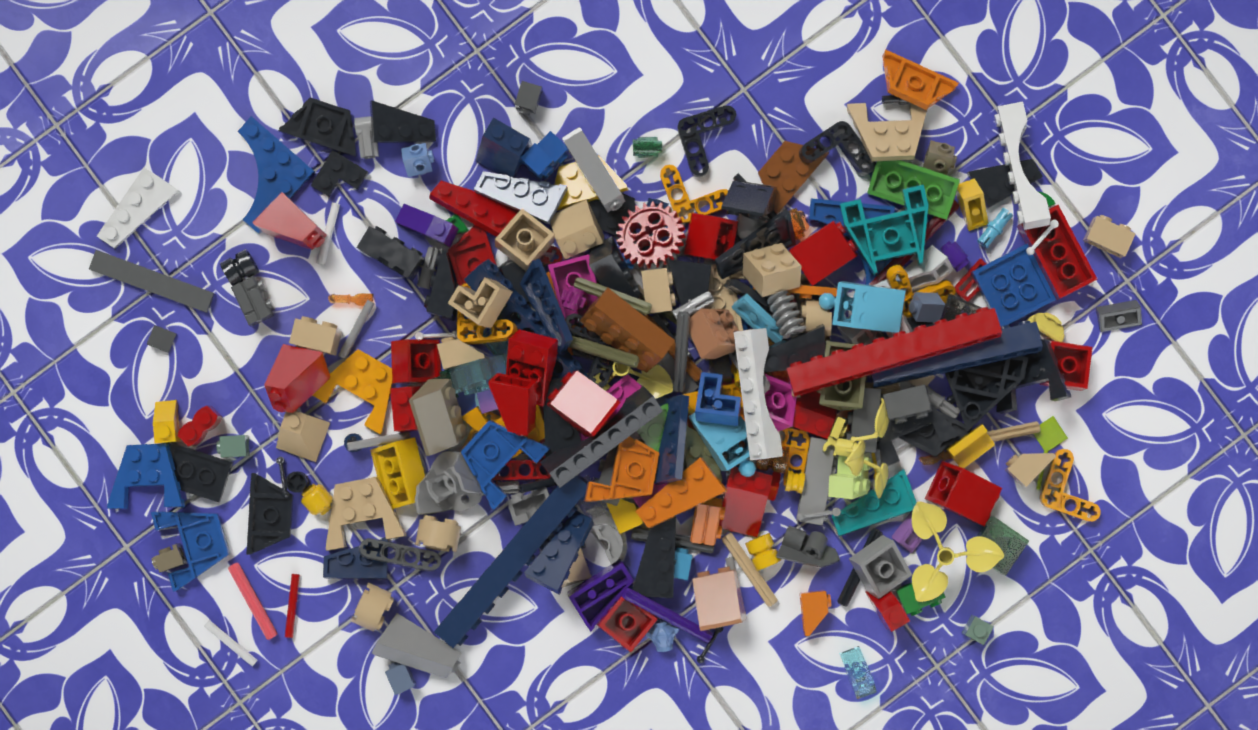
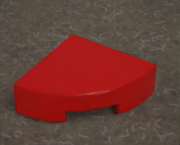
[767,470,781,501]

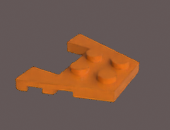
[584,421,659,502]

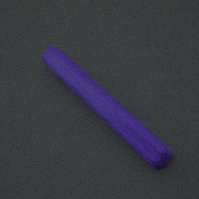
[622,587,713,643]

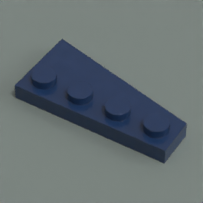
[654,394,689,485]

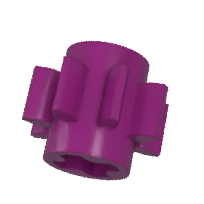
[560,286,587,312]

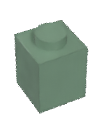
[217,435,250,458]
[962,615,994,645]

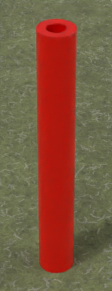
[285,574,300,638]

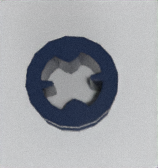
[344,433,363,452]

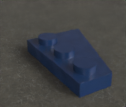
[323,537,389,579]

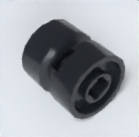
[220,249,260,286]

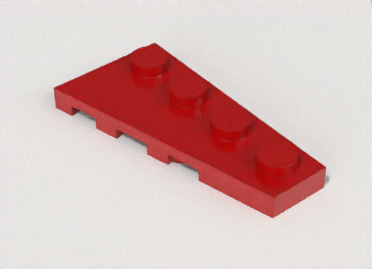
[429,181,519,237]

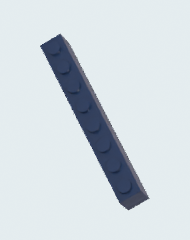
[871,321,1043,388]

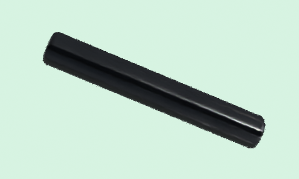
[837,528,883,607]

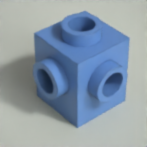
[401,143,435,177]

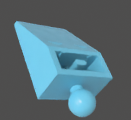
[819,281,906,333]
[688,394,756,477]

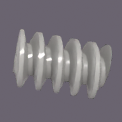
[767,291,806,339]

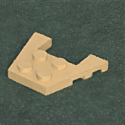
[847,103,928,161]
[326,477,407,551]

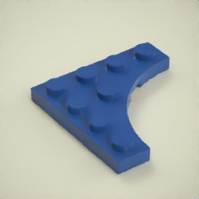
[237,116,315,234]
[808,198,895,285]

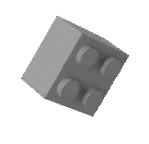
[849,535,912,599]

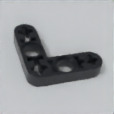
[677,105,736,177]
[799,121,876,176]
[565,313,614,388]

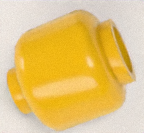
[301,483,333,515]

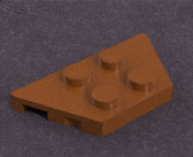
[757,141,829,214]

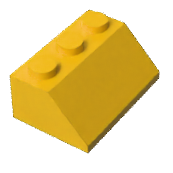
[370,437,425,509]

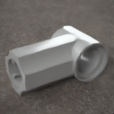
[355,116,379,159]

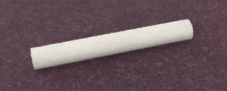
[316,202,340,265]
[204,620,258,667]

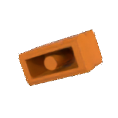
[690,498,725,546]

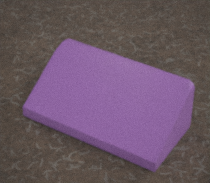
[892,511,923,553]

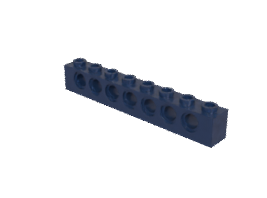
[464,259,588,380]

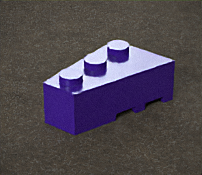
[567,559,634,632]

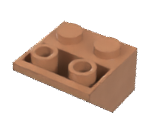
[689,308,739,359]

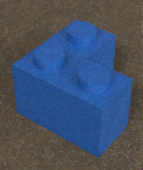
[520,131,569,181]
[695,372,741,426]

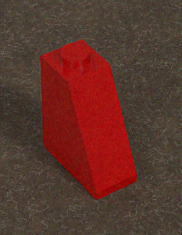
[489,373,537,436]
[865,591,910,632]

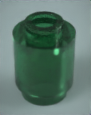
[633,137,662,158]

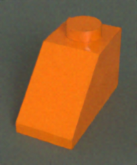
[799,590,831,636]

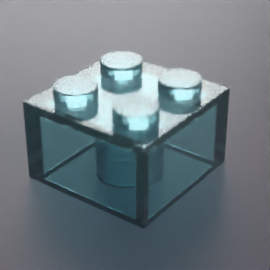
[449,354,507,396]

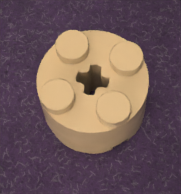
[800,299,832,342]
[415,515,461,552]
[350,582,394,632]

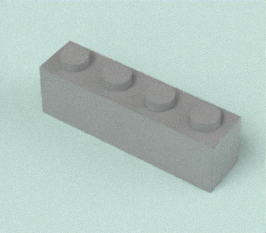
[796,437,838,525]

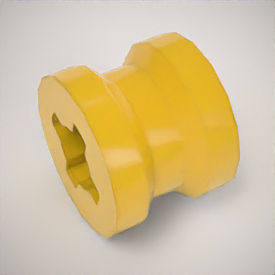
[785,470,805,494]

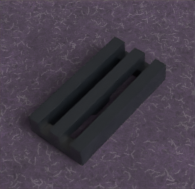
[724,279,768,307]

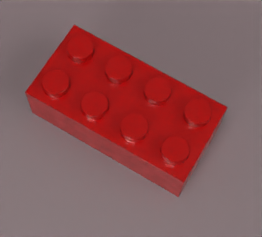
[1016,204,1098,301]

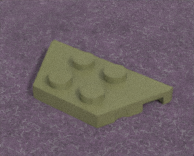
[683,426,723,482]

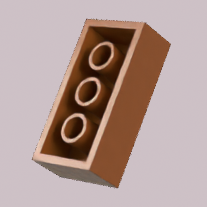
[580,287,675,373]

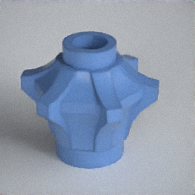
[646,619,679,652]

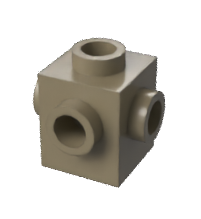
[923,140,957,175]

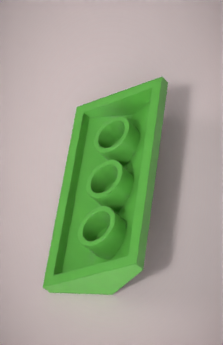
[867,160,960,220]

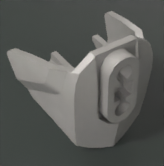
[415,451,483,515]

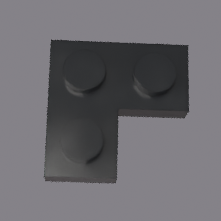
[311,150,369,197]

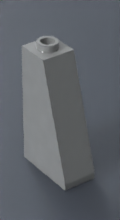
[562,127,625,212]
[372,613,462,678]

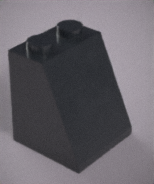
[668,259,711,317]

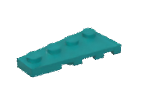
[831,469,917,537]

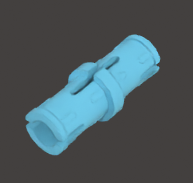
[977,208,1013,249]

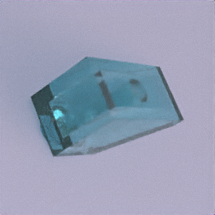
[839,646,877,699]

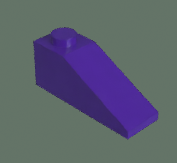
[395,203,459,248]

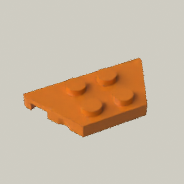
[882,49,959,110]

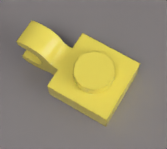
[822,417,847,456]

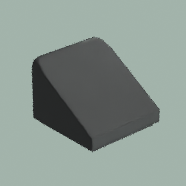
[147,325,177,353]

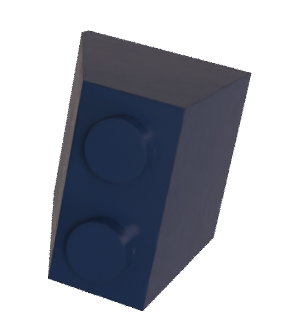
[476,118,532,178]

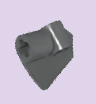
[776,525,840,568]

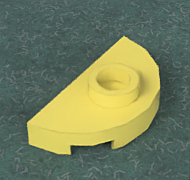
[1026,313,1065,342]

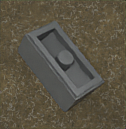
[1096,300,1142,332]

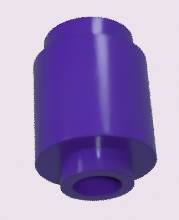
[940,241,970,272]

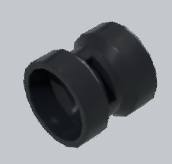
[285,472,309,493]

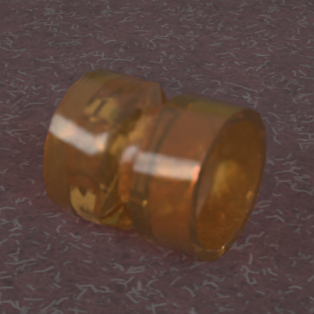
[755,446,790,474]

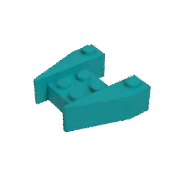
[840,185,928,276]

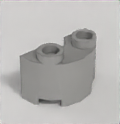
[507,488,549,526]
[593,524,623,565]

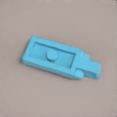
[732,294,783,343]

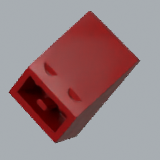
[506,329,558,406]

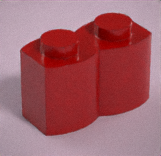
[177,405,222,447]

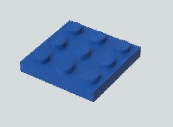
[971,243,1056,326]

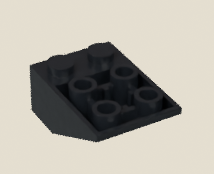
[721,180,777,219]
[424,250,457,321]

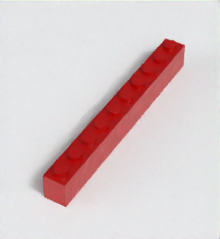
[787,307,1002,397]

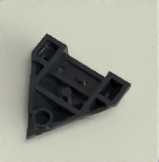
[945,356,1028,431]

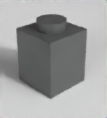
[514,81,543,115]

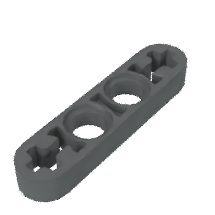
[359,538,441,571]

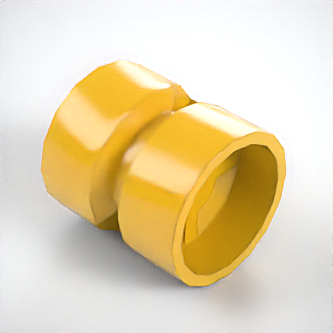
[745,533,781,571]

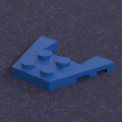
[461,420,550,510]
[107,443,185,509]
[151,511,230,592]

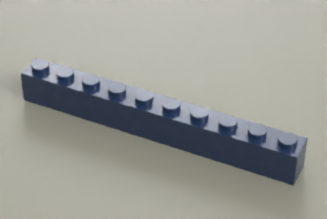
[434,474,588,648]

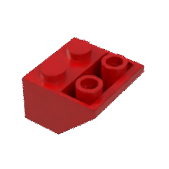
[683,213,739,261]

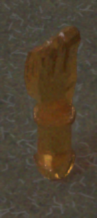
[328,293,374,306]
[918,451,953,465]

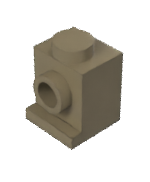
[151,543,187,573]

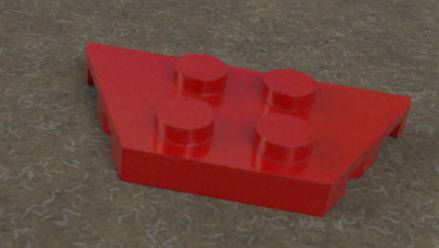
[448,225,496,286]

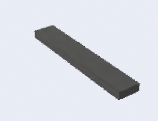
[89,250,215,313]

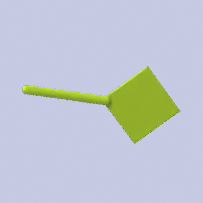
[1033,416,1068,490]

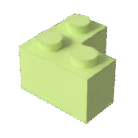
[828,452,872,499]

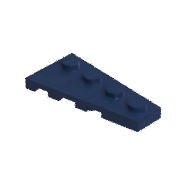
[520,259,573,353]
[524,511,594,595]

